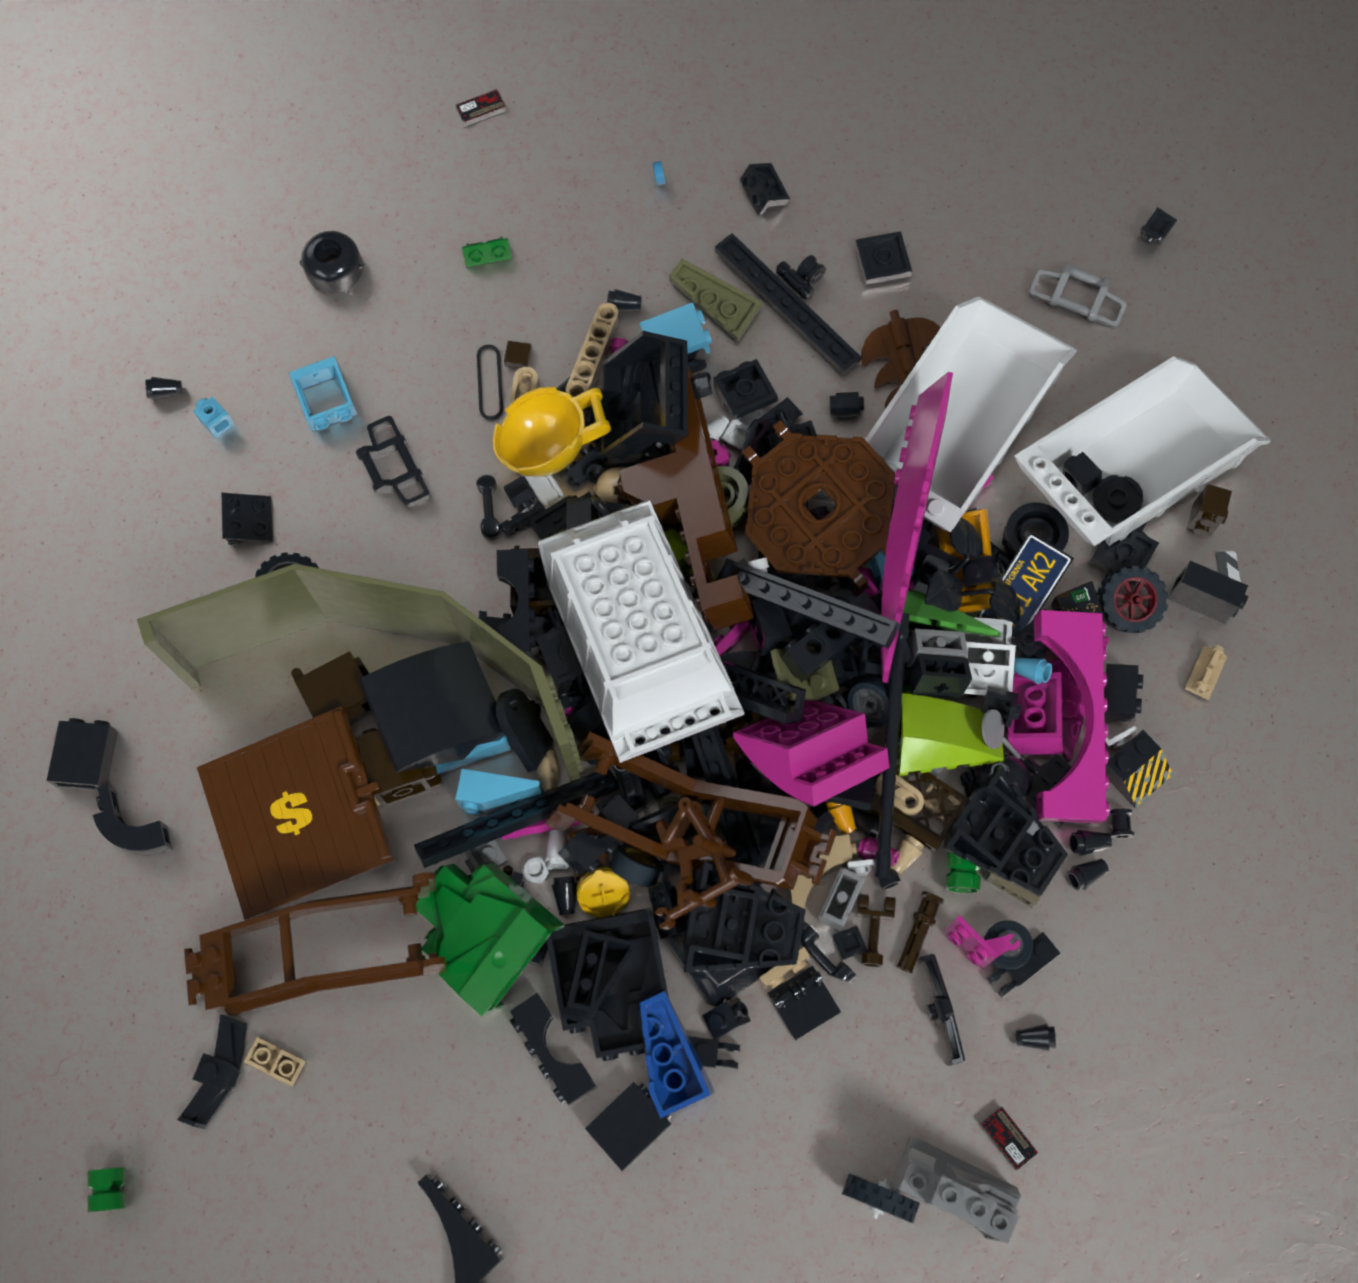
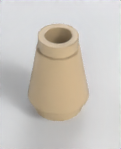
[891,834,924,875]

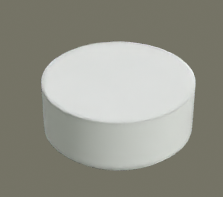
[523,856,550,884]

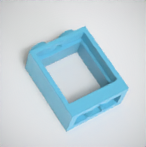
[289,356,357,431]

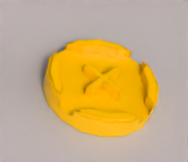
[577,867,630,918]

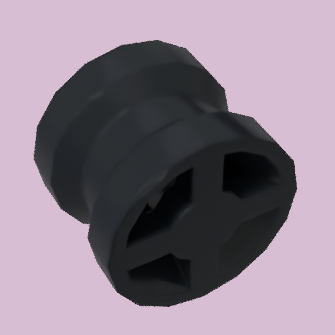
[797,255,827,285]

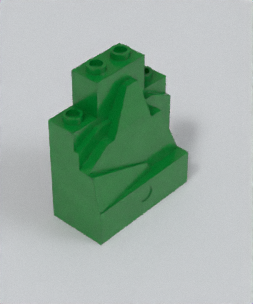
[416,863,565,1016]

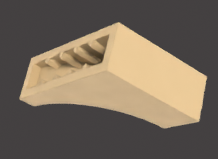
[791,835,857,922]

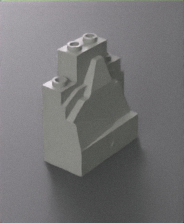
[889,1136,1021,1244]

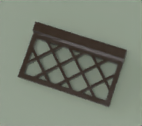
[870,758,969,853]

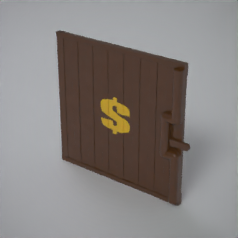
[196,706,396,920]

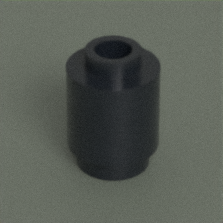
[830,392,864,417]

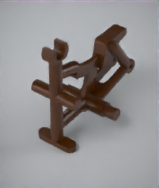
[655,797,754,930]

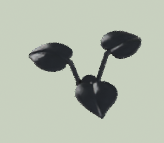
[924,518,1020,623]

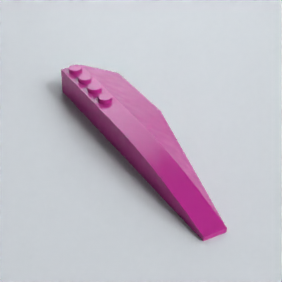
[881,372,953,683]

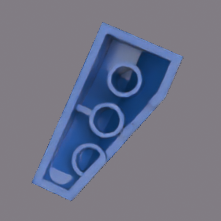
[640,991,715,1118]

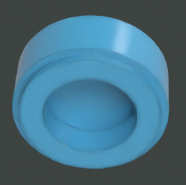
[653,161,666,186]

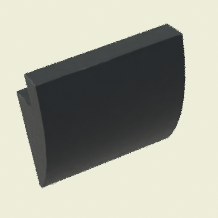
[359,641,504,773]

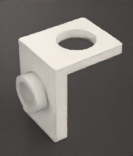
[1105,726,1138,750]
[844,840,875,876]

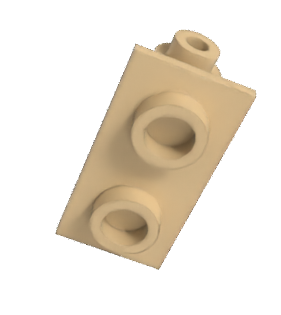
[1185,645,1228,700]

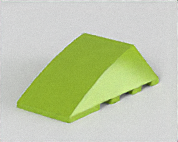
[898,689,1004,776]

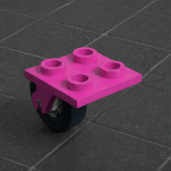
[945,915,1033,970]

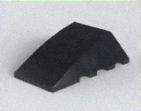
[943,766,1068,897]
[683,861,806,973]

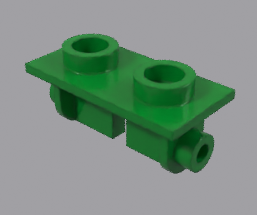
[462,236,512,268]

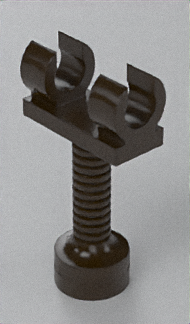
[856,894,896,967]

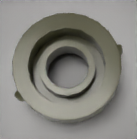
[718,466,750,529]

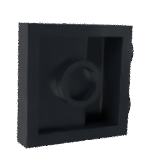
[713,359,778,420]

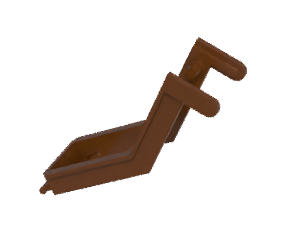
[546,732,837,890]
[184,872,446,1016]

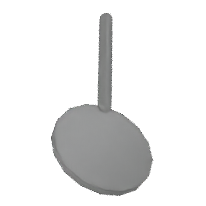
[982,710,1024,762]

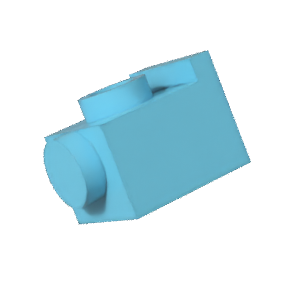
[193,396,234,439]

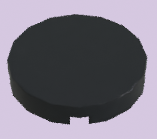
[1092,475,1143,523]

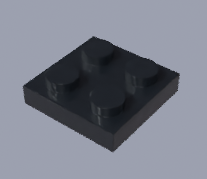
[855,231,912,285]

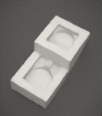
[721,409,767,450]

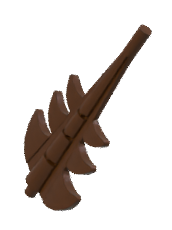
[861,310,941,409]

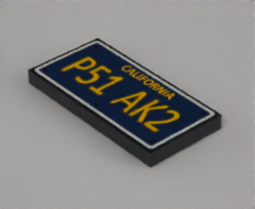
[976,531,1074,640]

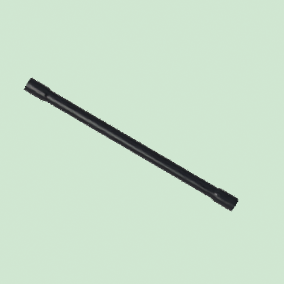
[874,613,910,878]

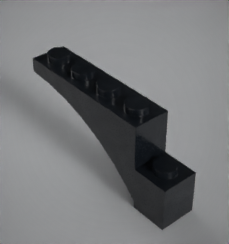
[417,1175,504,1283]

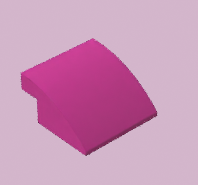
[733,700,889,806]

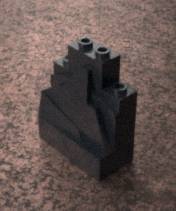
[588,331,688,460]
[546,907,669,1061]

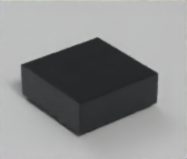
[832,926,867,961]

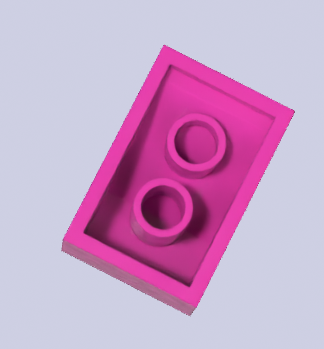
[1008,672,1063,755]

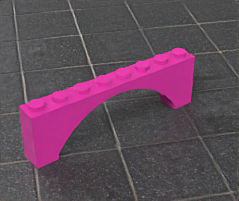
[1034,610,1110,824]

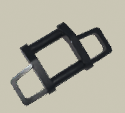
[356,416,431,508]

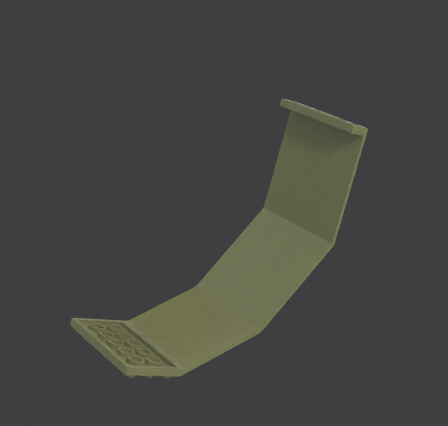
[137,564,584,781]

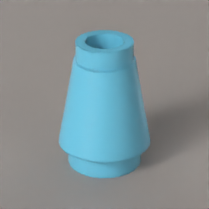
[1014,657,1052,684]

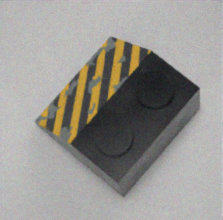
[1105,730,1173,808]

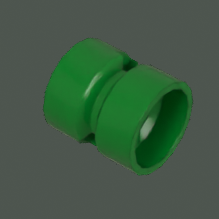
[945,852,981,893]
[88,1167,126,1212]

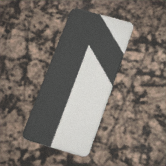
[1216,551,1241,582]

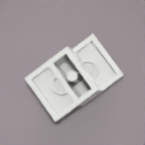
[959,617,1016,695]

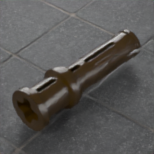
[896,891,944,974]

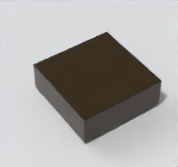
[504,341,532,368]

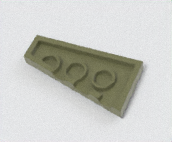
[669,259,762,342]

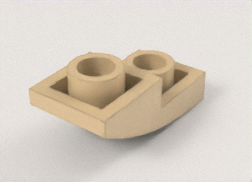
[244,1037,306,1087]

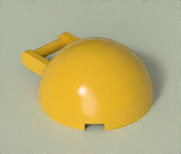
[492,386,611,477]

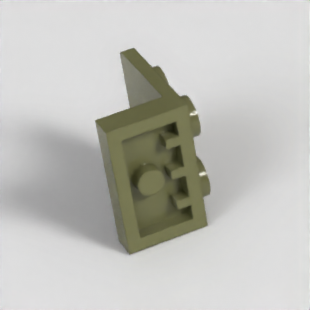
[771,646,839,701]

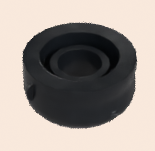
[299,231,364,293]
[1002,502,1069,559]

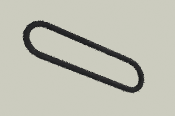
[477,344,503,420]

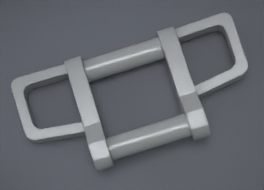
[1029,262,1127,329]

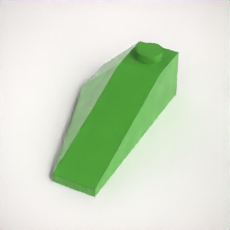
[903,590,1003,638]

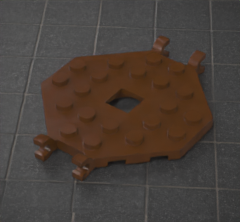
[742,420,895,592]

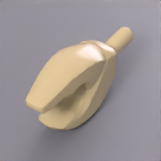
[537,749,560,791]

